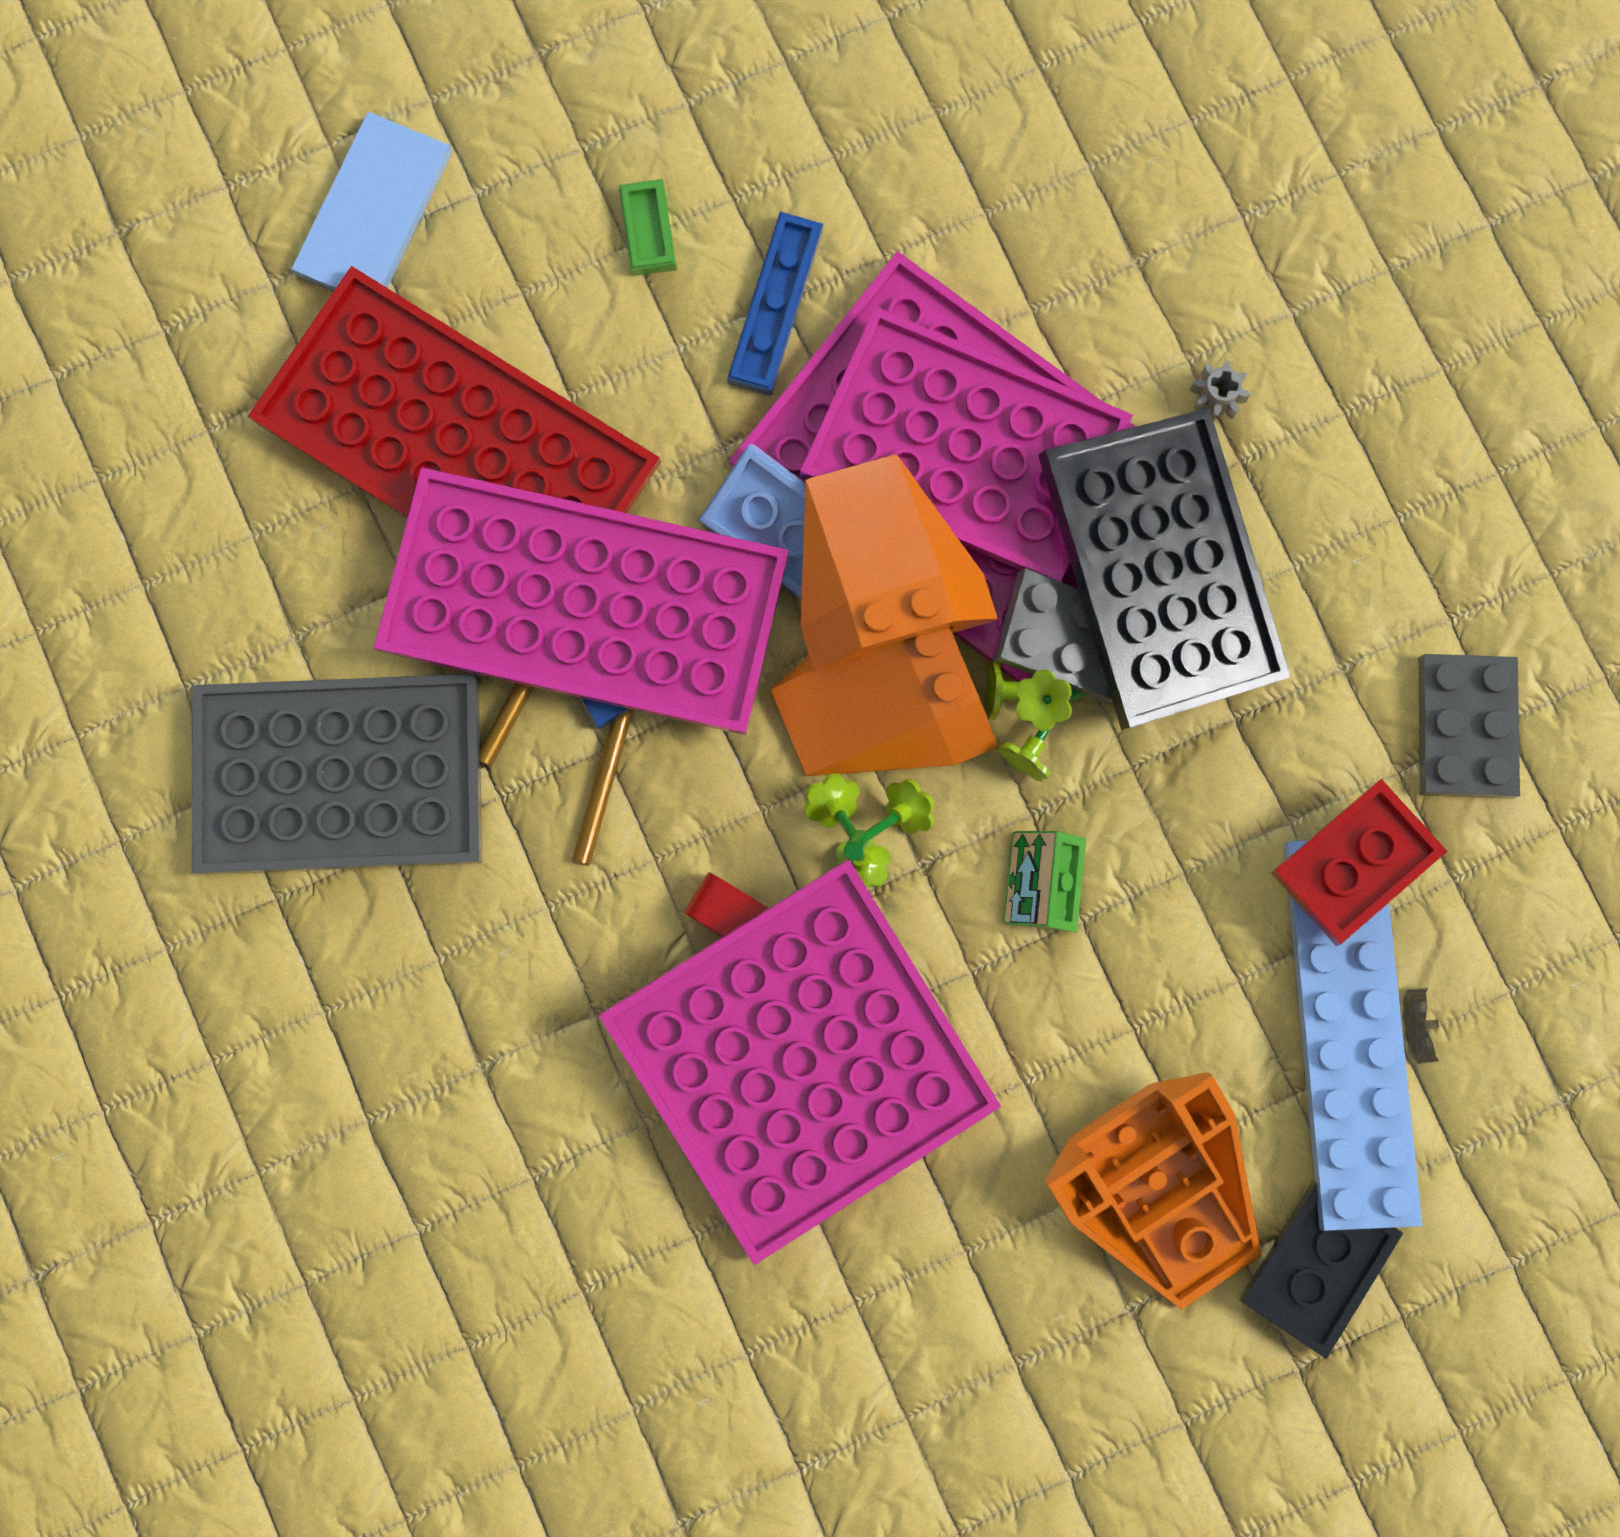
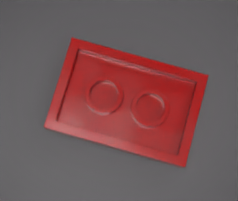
[1271,779,1448,946]

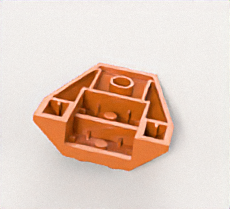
[800,454,998,673]
[770,627,998,776]
[1044,1072,1262,1310]

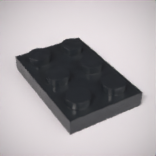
[1239,1179,1403,1359]

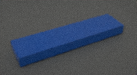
[727,212,823,396]

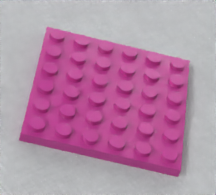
[599,859,1001,1265]

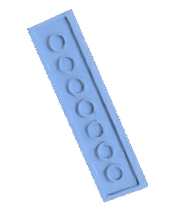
[1284,841,1422,1231]

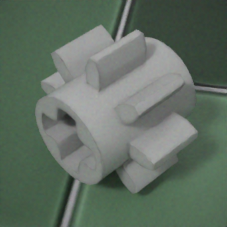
[1190,361,1251,421]

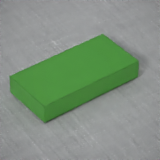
[618,179,677,277]

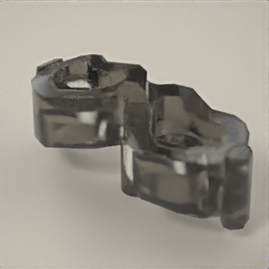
[1403,987,1439,1064]

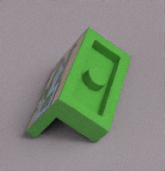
[1003,831,1086,933]

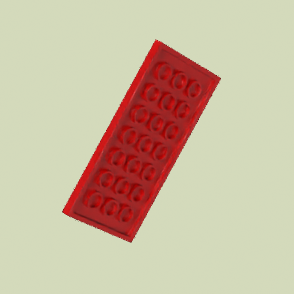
[248,266,661,519]

